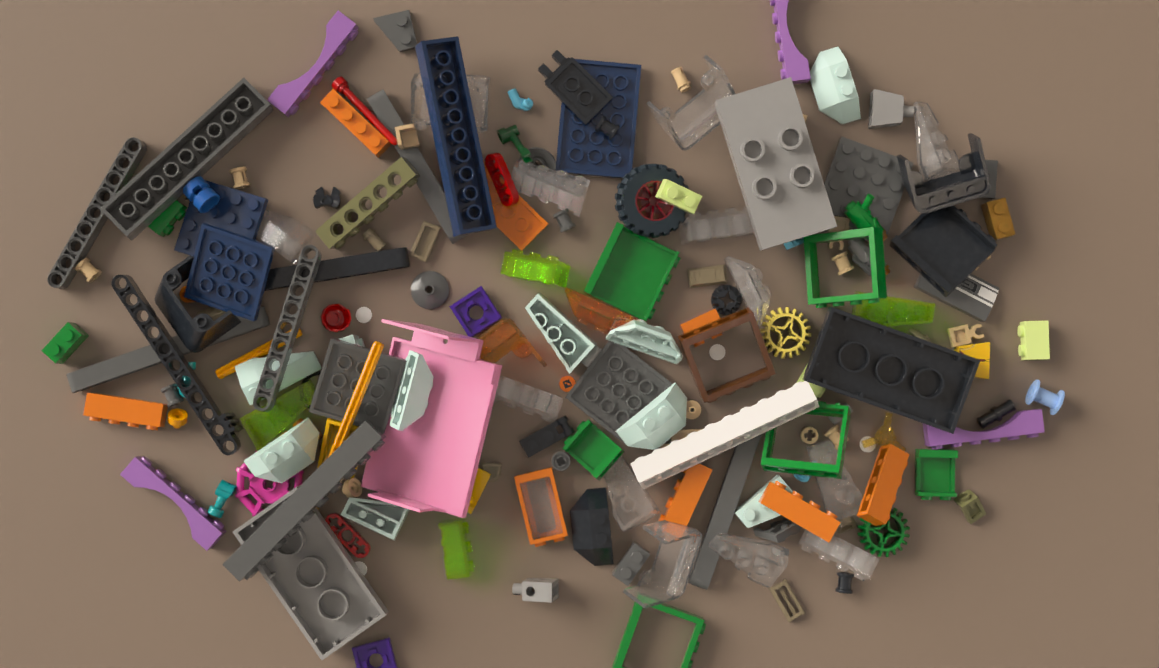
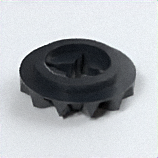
[711,285,742,315]

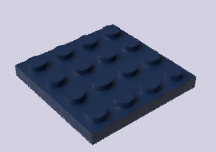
[174,180,268,257]
[184,223,275,321]

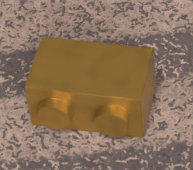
[981,198,1016,240]

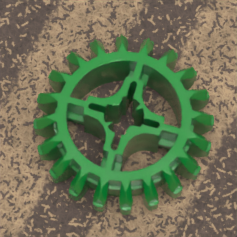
[857,508,910,557]

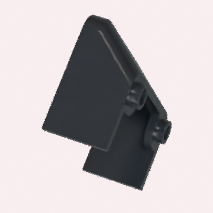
[897,133,991,214]
[154,255,241,353]

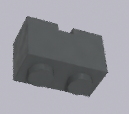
[612,541,650,586]

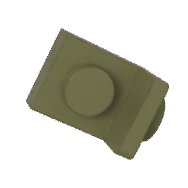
[954,489,986,524]

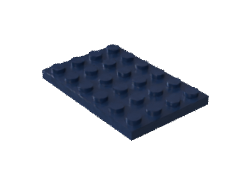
[555,58,641,178]

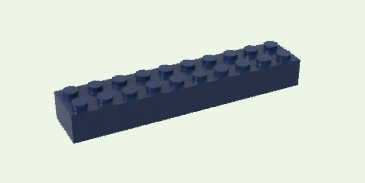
[415,36,497,237]

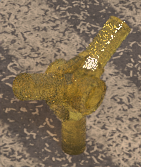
[861,412,906,451]

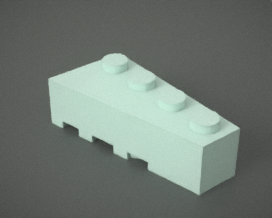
[525,293,597,374]

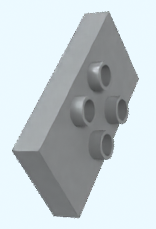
[714,77,837,251]
[233,485,389,660]

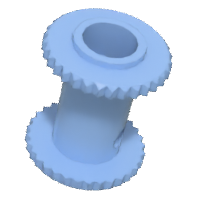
[1025,380,1065,415]

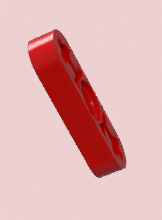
[485,153,519,207]
[325,513,370,558]

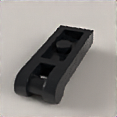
[519,415,575,458]

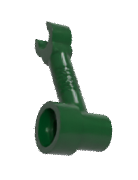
[497,125,533,164]

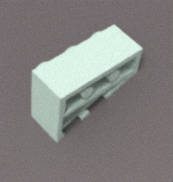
[735,475,793,528]
[341,497,410,541]

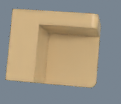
[395,124,420,150]

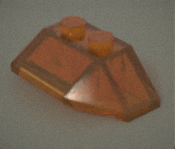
[565,287,636,334]

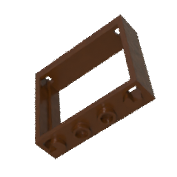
[677,307,776,403]

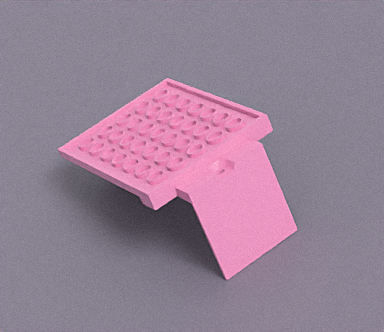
[361,319,502,518]

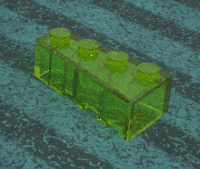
[851,291,936,327]
[239,379,316,451]

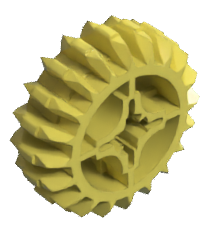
[760,307,811,359]

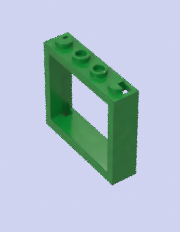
[804,227,887,308]
[761,401,851,479]
[612,594,706,668]

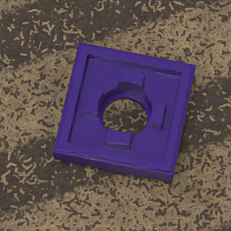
[449,286,502,338]
[352,637,398,668]

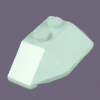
[810,47,861,125]
[605,319,683,364]
[390,350,434,431]
[616,383,687,450]
[244,417,320,483]

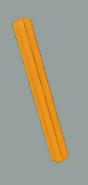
[215,328,303,379]

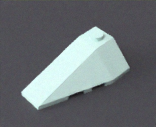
[235,351,322,405]

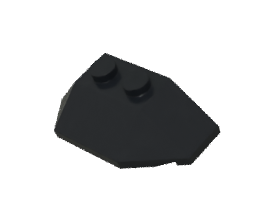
[570,487,614,566]

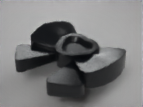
[313,187,341,209]

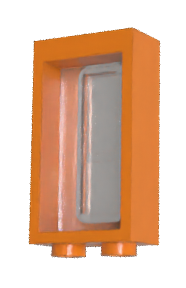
[514,467,568,547]

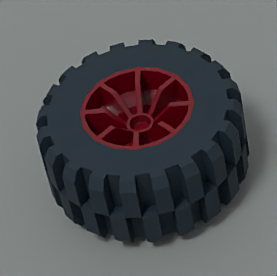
[615,164,689,238]

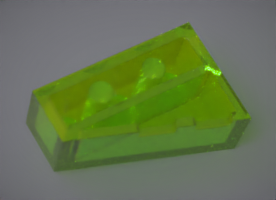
[500,249,570,288]
[438,518,474,580]

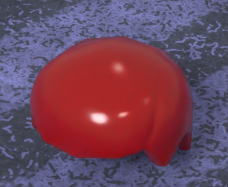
[321,304,352,333]

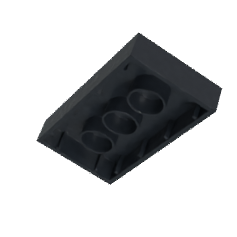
[802,307,981,434]

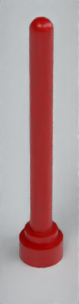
[332,76,398,145]

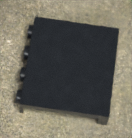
[890,205,997,297]

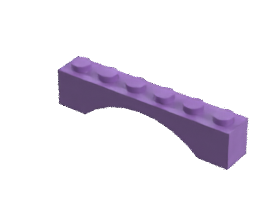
[769,0,811,85]
[267,10,359,117]
[922,409,1045,450]
[120,456,227,551]

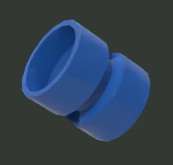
[183,176,220,213]

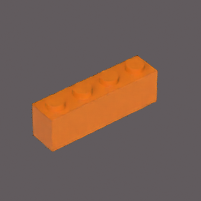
[320,89,391,158]
[83,393,168,430]
[857,444,909,526]
[657,463,713,540]
[758,481,841,543]

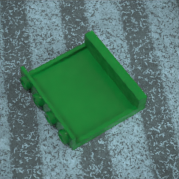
[584,222,681,321]

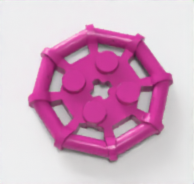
[235,449,304,517]

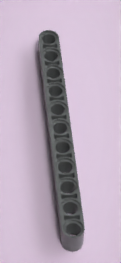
[66,306,270,393]

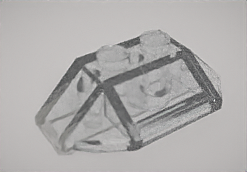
[724,256,772,327]

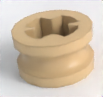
[800,427,819,444]

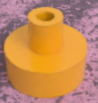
[167,408,188,429]

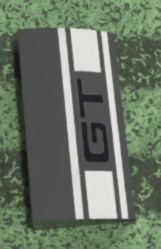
[914,274,999,322]

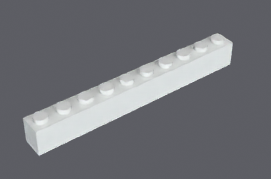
[630,381,819,490]

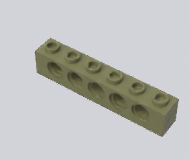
[315,157,420,249]

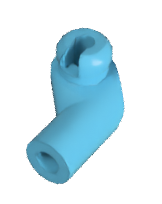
[507,88,533,111]

